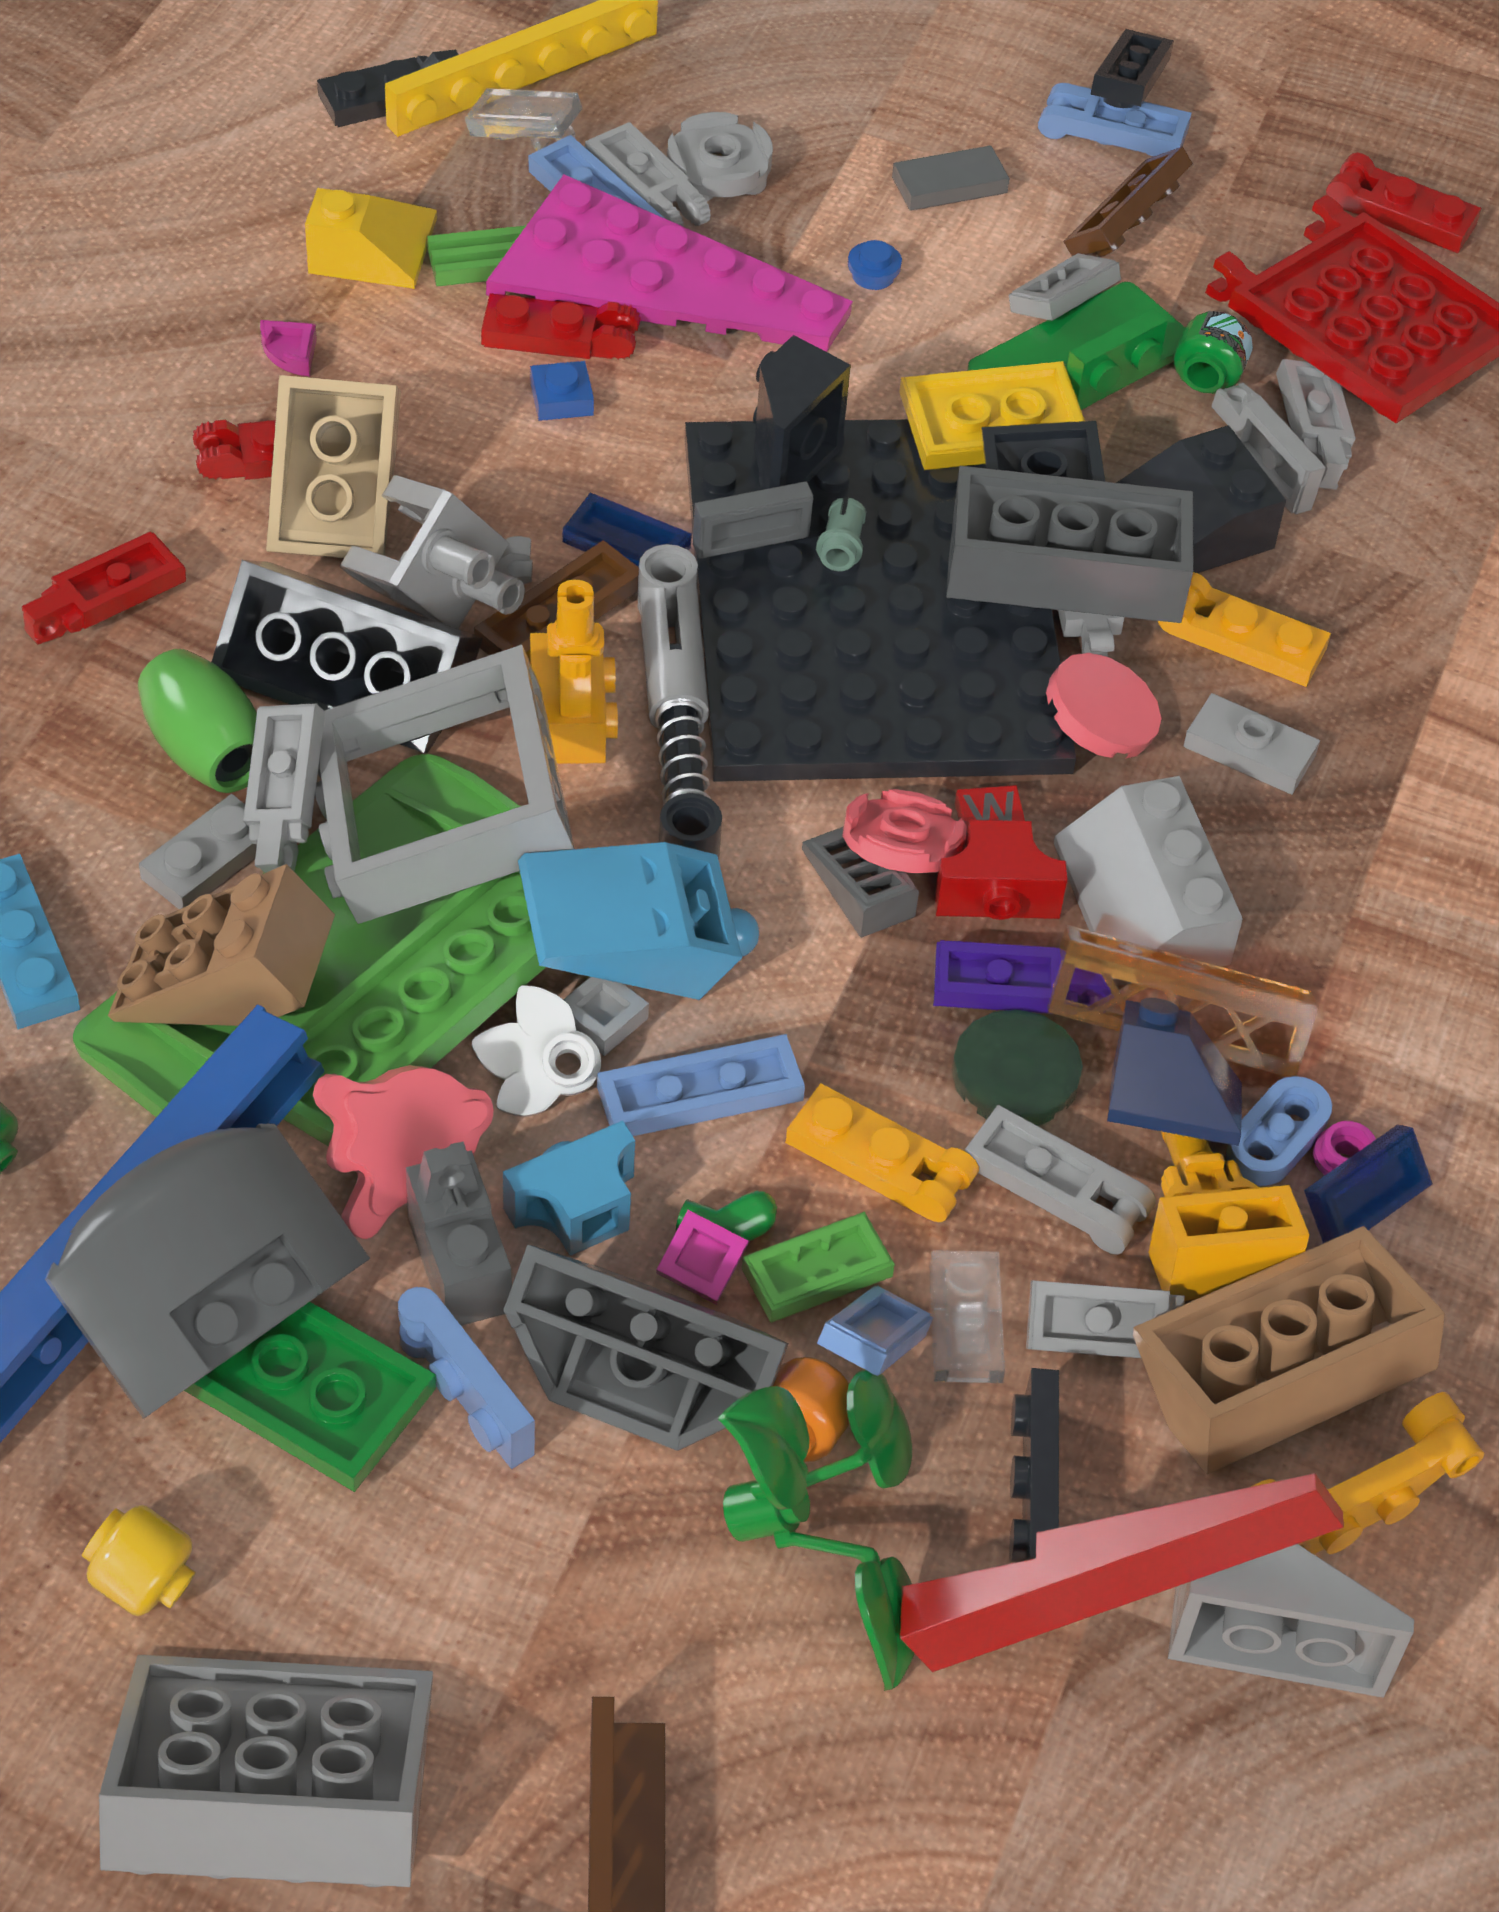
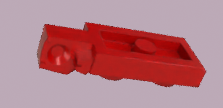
[22,531,186,645]

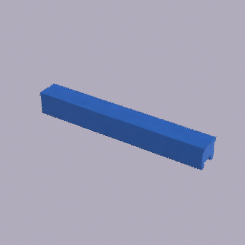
[0,1004,325,1443]

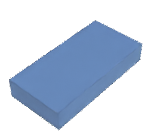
[817,1285,934,1376]

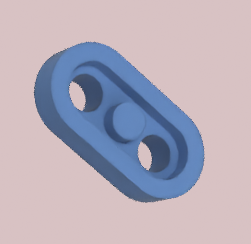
[1226,1076,1332,1186]

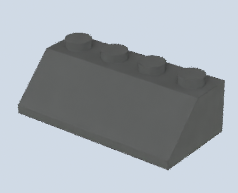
[946,466,1193,623]

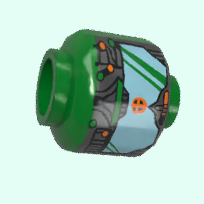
[1174,311,1253,394]

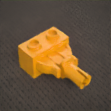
[530,579,618,764]
[1148,1131,1310,1301]

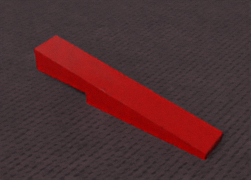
[900,1473,1344,1672]

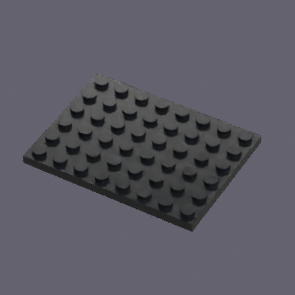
[684,419,1076,782]

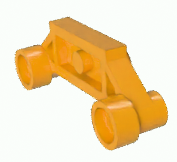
[1251,1392,1485,1554]

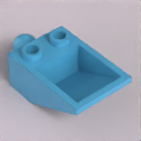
[518,842,759,1000]

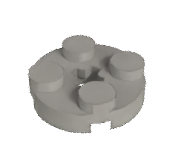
[667,112,773,201]

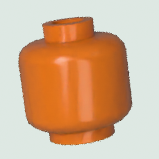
[773,1357,850,1462]

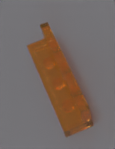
[1047,925,1319,1077]

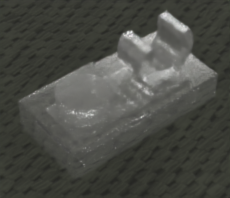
[464,88,582,151]
[929,1250,1005,1383]

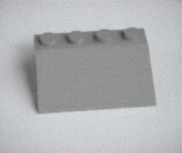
[99,1655,433,1887]

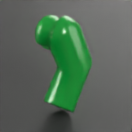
[676,1190,777,1243]

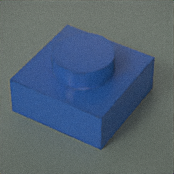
[530,361,594,421]

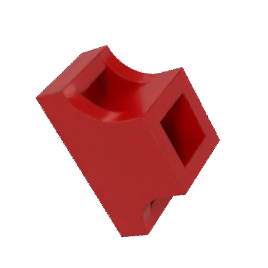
[935,820,1068,920]

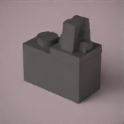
[406,1142,512,1326]

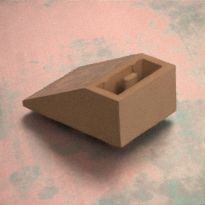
[108,864,335,1026]

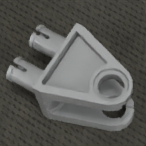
[340,475,525,629]

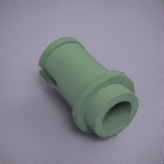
[816,498,866,571]

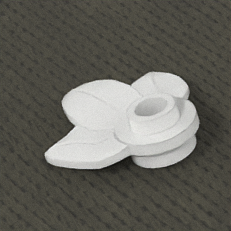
[472,986,601,1116]

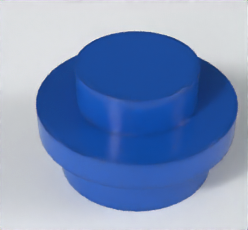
[848,240,902,290]

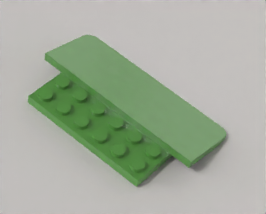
[73,754,546,1146]

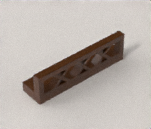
[588,1696,665,1912]

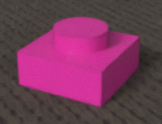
[656,1210,748,1305]

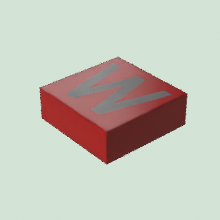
[955,785,1025,847]

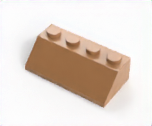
[1133,1226,1445,1475]

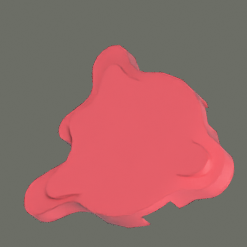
[313,1065,494,1239]

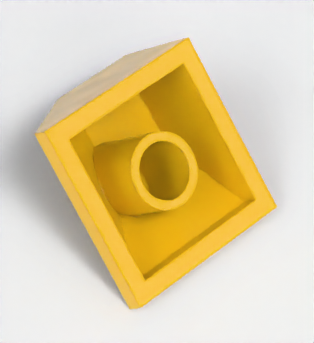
[305,188,437,289]

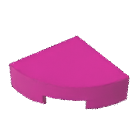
[260,320,317,377]

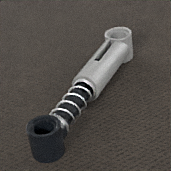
[637,544,722,860]

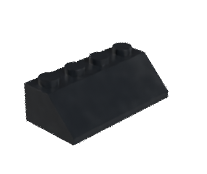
[211,560,483,753]

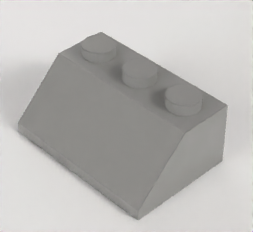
[1054,776,1243,987]

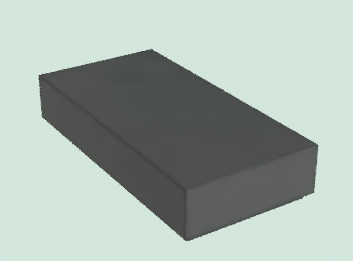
[892,145,1010,211]
[693,481,813,559]

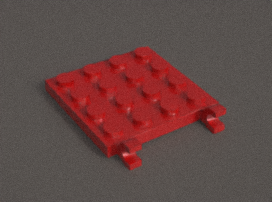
[1205,194,1499,423]

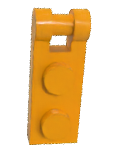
[1158,572,1331,687]
[785,1083,979,1222]

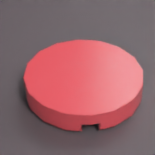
[1046,653,1162,759]
[842,789,967,873]

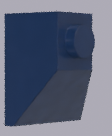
[1107,998,1242,1146]

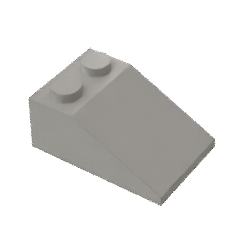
[1168,1544,1414,1698]

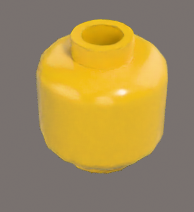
[82,1505,196,1616]

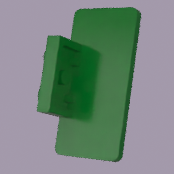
[967,282,1186,410]

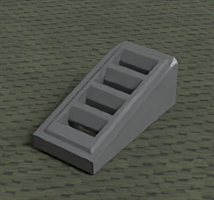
[802,827,919,938]

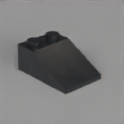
[1116,425,1286,573]

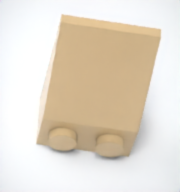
[266,375,401,558]

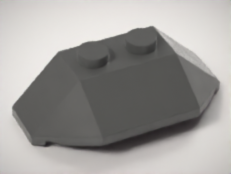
[503,1245,789,1451]

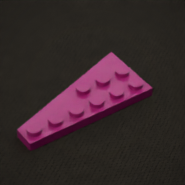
[486,174,853,352]

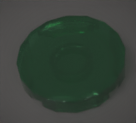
[952,1010,1083,1126]

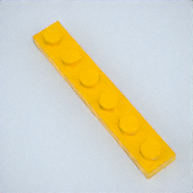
[385,0,658,137]

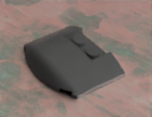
[45,1124,370,1419]

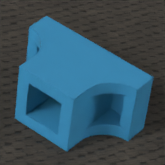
[503,1120,635,1256]

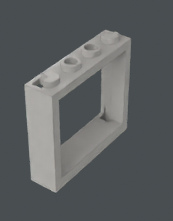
[315,645,575,924]

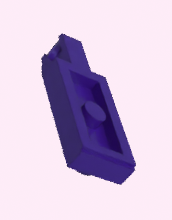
[933,940,1112,1014]

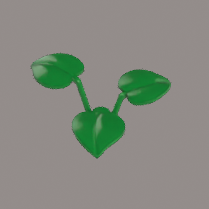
[718,1369,915,1691]

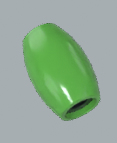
[138,649,257,793]

